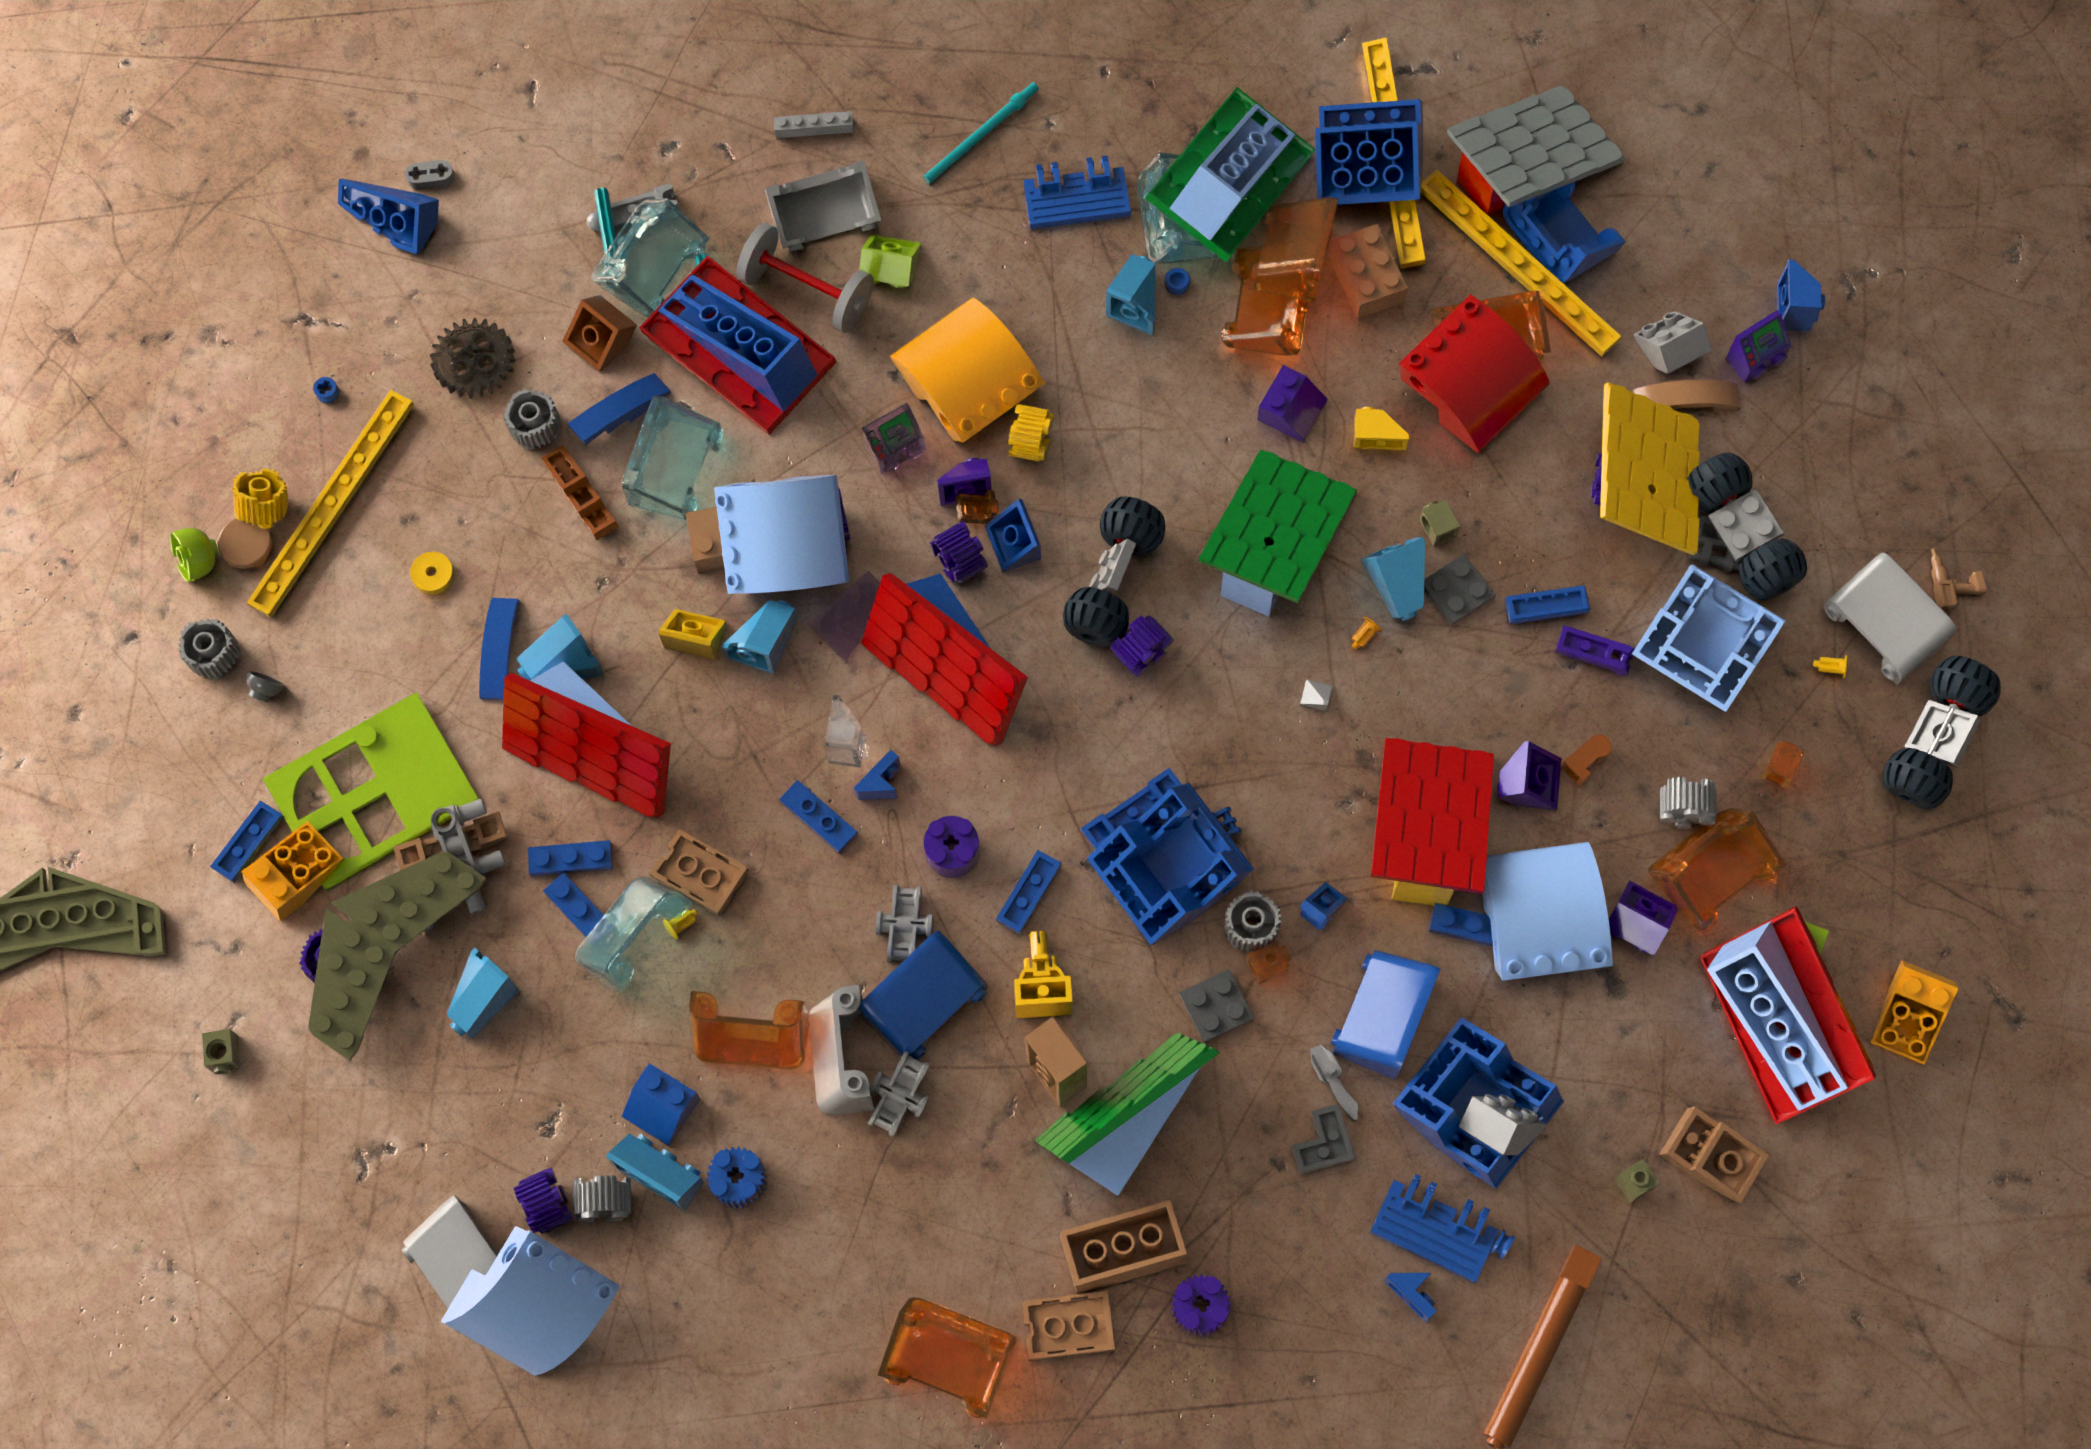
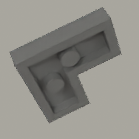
[1292,1104,1355,1175]

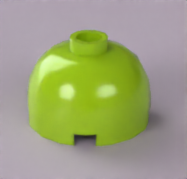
[169,528,219,582]

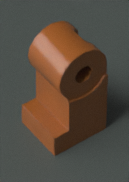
[1561,735,1612,788]

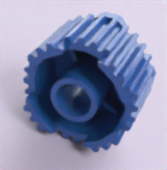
[707,1147,767,1209]

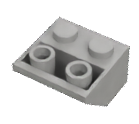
[1633,311,1712,374]
[1459,1094,1546,1155]

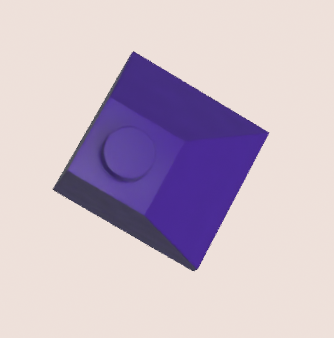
[937,458,992,506]
[1498,741,1562,810]

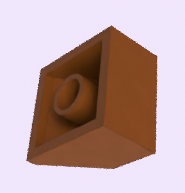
[562,295,637,371]

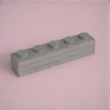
[774,111,854,139]

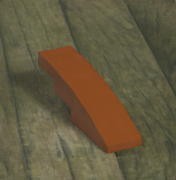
[540,445,619,541]

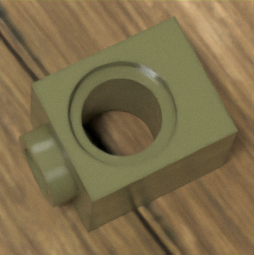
[1419,500,1460,547]
[202,1029,240,1075]
[1614,1159,1659,1204]

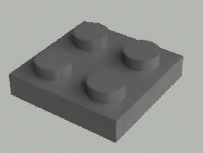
[1424,554,1496,626]
[1179,969,1254,1043]

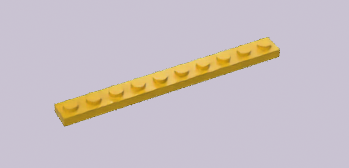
[1362,37,1426,269]
[1421,169,1622,357]
[246,390,414,618]

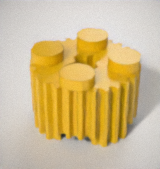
[1008,404,1054,462]
[232,468,288,529]

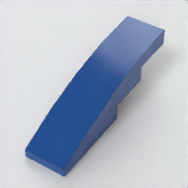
[568,373,671,446]

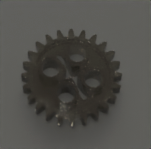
[430,318,516,399]

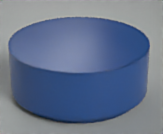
[1164,268,1190,295]

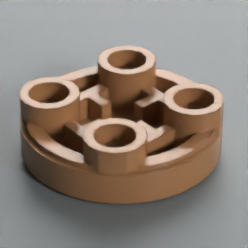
[218,519,273,569]

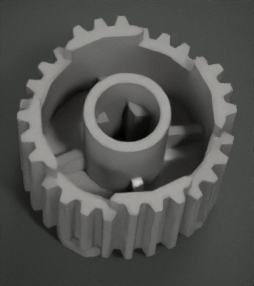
[503,388,561,450]
[178,619,240,680]
[1660,777,1717,829]
[1224,890,1281,953]
[573,1175,631,1223]

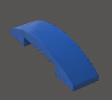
[479,598,519,700]
[1080,768,1182,849]

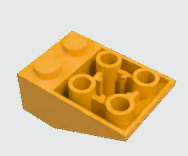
[241,821,344,922]
[1870,960,1959,1065]

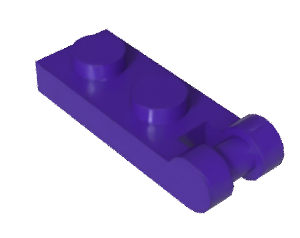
[1555,625,1635,676]

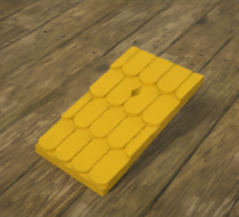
[1600,382,1700,555]

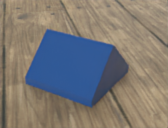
[985,499,1041,572]

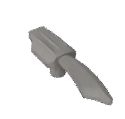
[1309,1044,1359,1121]

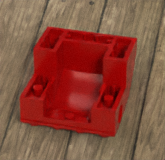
[1399,294,1550,454]

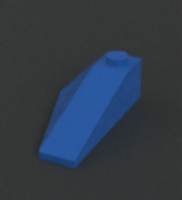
[338,178,439,254]

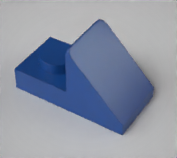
[853,750,900,800]
[1299,882,1348,930]
[1384,1273,1437,1322]

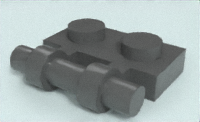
[1689,516,1742,572]

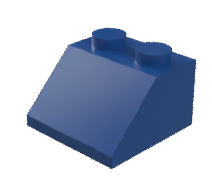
[1777,259,1825,331]
[622,1063,700,1146]

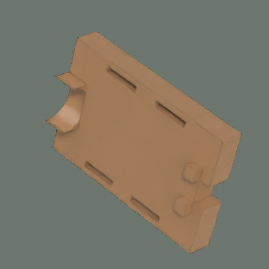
[649,829,749,916]
[1022,1291,1115,1361]

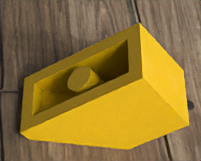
[1354,407,1409,450]

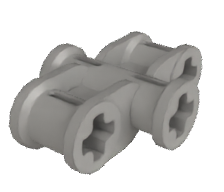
[876,885,933,963]
[868,1051,930,1137]

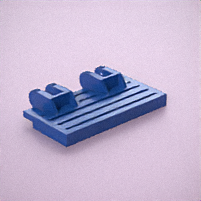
[1023,155,1131,229]
[1370,1174,1499,1284]

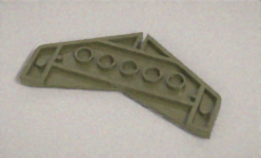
[308,852,486,1061]
[0,867,166,971]

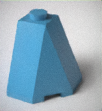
[1106,254,1155,335]
[1361,537,1425,621]
[721,600,797,674]
[517,614,604,680]
[447,948,519,1039]

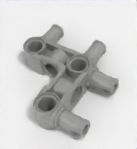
[423,799,506,932]

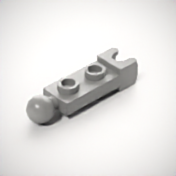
[587,184,680,232]

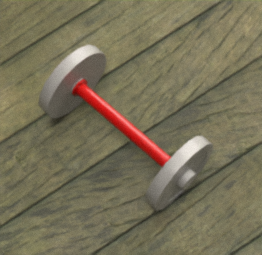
[736,223,874,333]

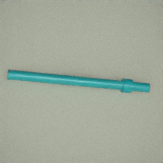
[923,82,1039,184]

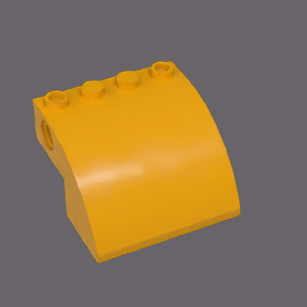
[890,298,1045,443]

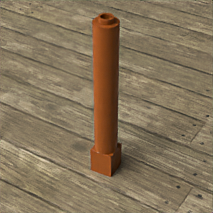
[1483,1245,1602,1449]

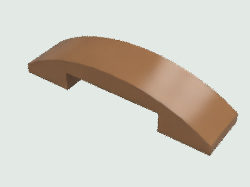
[1633,379,1741,411]
[393,811,507,870]

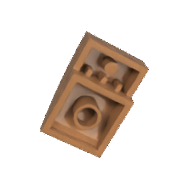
[1659,1107,1769,1203]

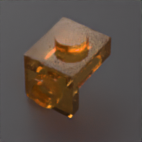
[955,490,999,524]

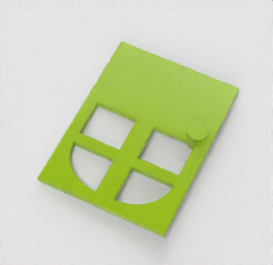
[262,692,479,890]

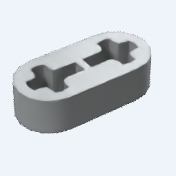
[405,160,455,189]

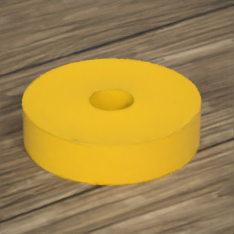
[410,551,454,595]

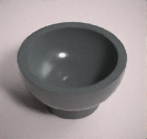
[246,671,285,702]

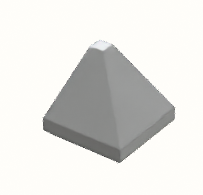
[1300,679,1333,711]

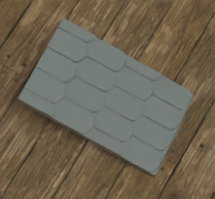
[1447,86,1625,218]

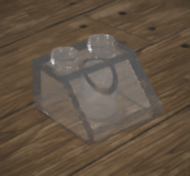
[824,695,869,768]

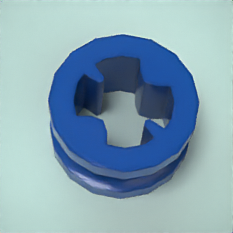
[313,377,339,403]
[1490,1229,1516,1259]

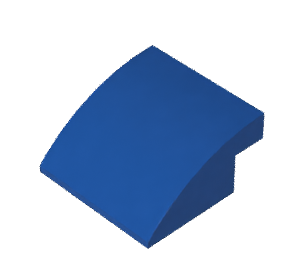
[1315,99,1423,206]

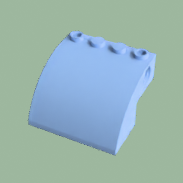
[714,475,850,594]
[1632,564,1786,712]
[1482,842,1613,981]
[441,1226,620,1376]

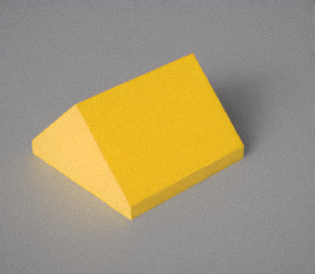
[659,609,726,659]

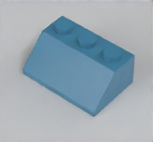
[606,1133,704,1212]

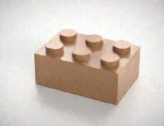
[1328,224,1408,319]

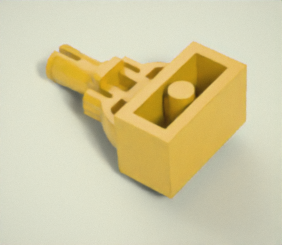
[1014,931,1073,1018]

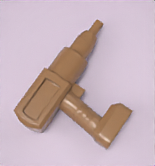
[1931,548,1987,613]

